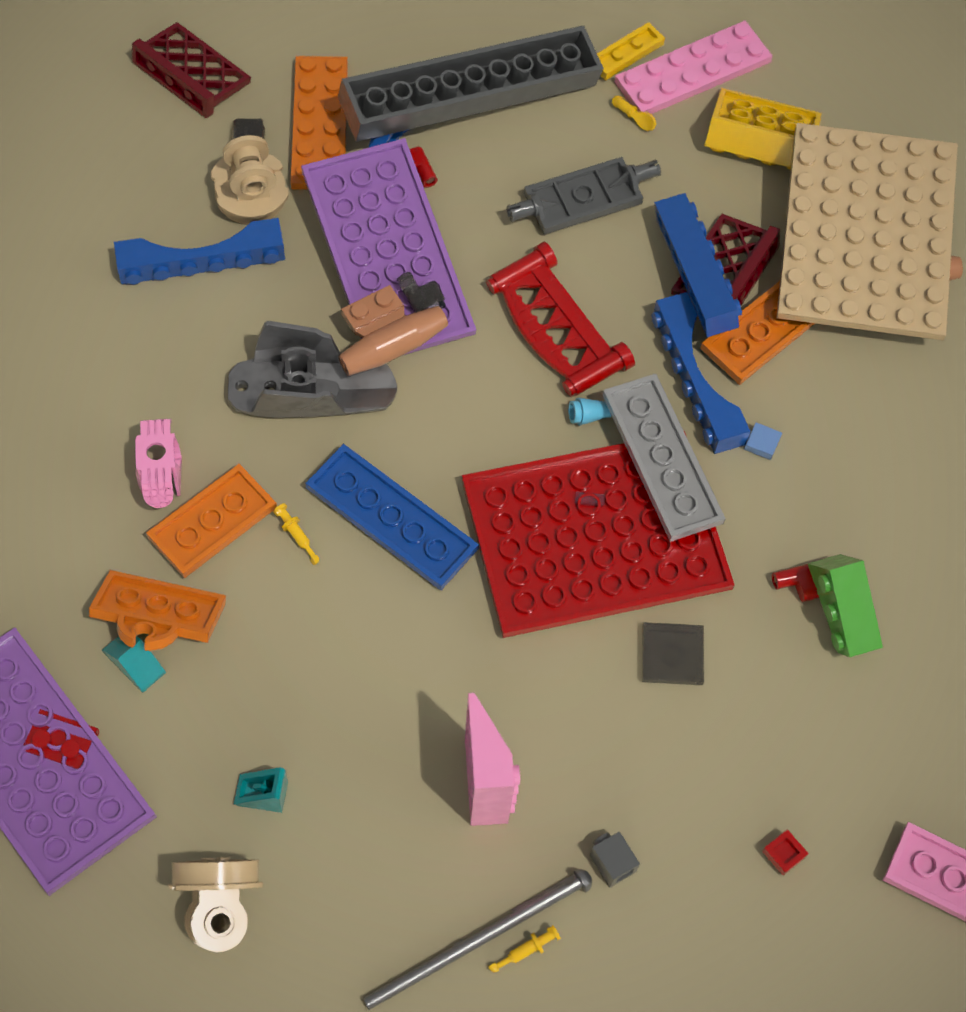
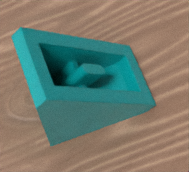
[102,636,166,693]
[234,767,288,813]

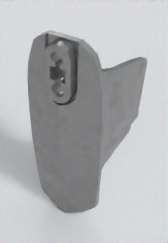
[228,321,398,418]

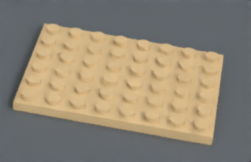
[777,123,958,340]

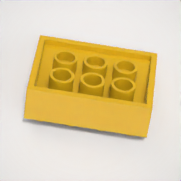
[705,88,822,170]

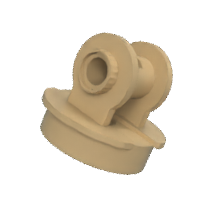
[211,135,289,224]
[169,857,263,952]

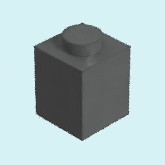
[590,831,640,888]

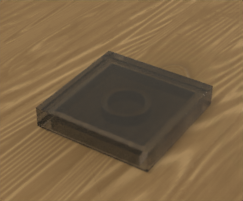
[642,622,704,686]

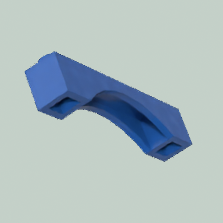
[114,218,285,285]
[651,292,751,454]

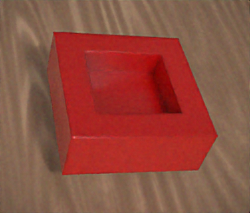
[762,829,809,876]

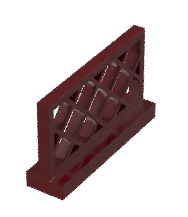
[132,22,251,119]
[671,213,780,306]

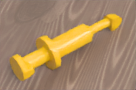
[273,503,319,565]
[488,925,561,973]

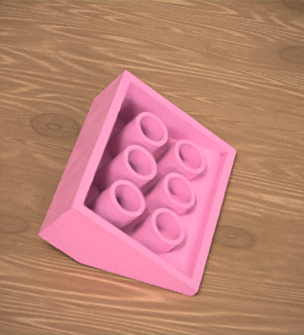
[465,693,520,826]

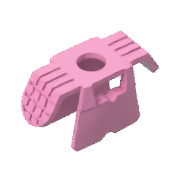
[135,419,182,508]

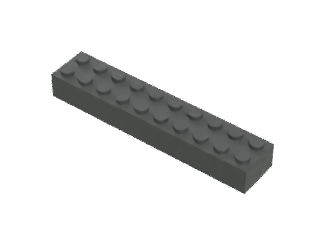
[338,25,604,142]

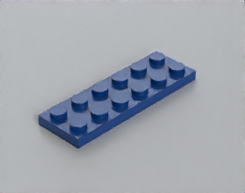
[305,444,479,591]

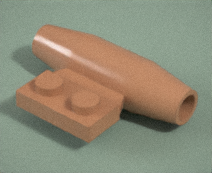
[338,285,448,376]

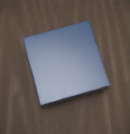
[744,422,782,460]

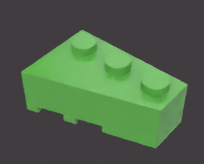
[807,554,883,657]

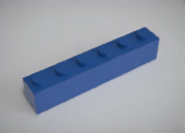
[654,193,742,337]

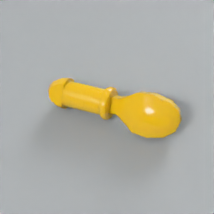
[612,95,656,131]

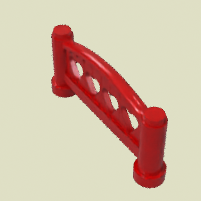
[486,242,635,397]

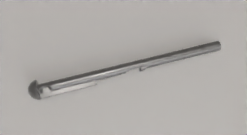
[363,869,592,1010]

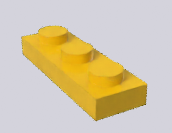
[597,22,665,81]

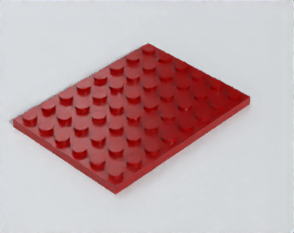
[462,431,735,638]

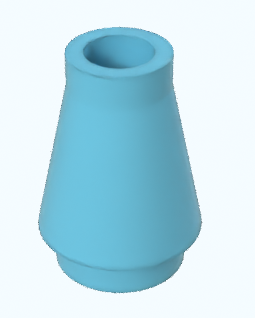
[568,398,612,426]

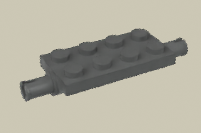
[506,157,661,235]

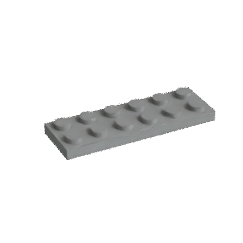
[602,374,726,542]

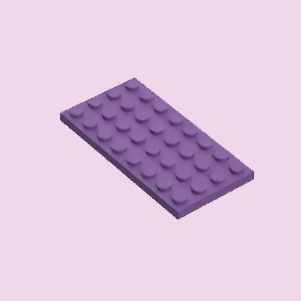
[301,138,476,356]
[0,628,157,896]

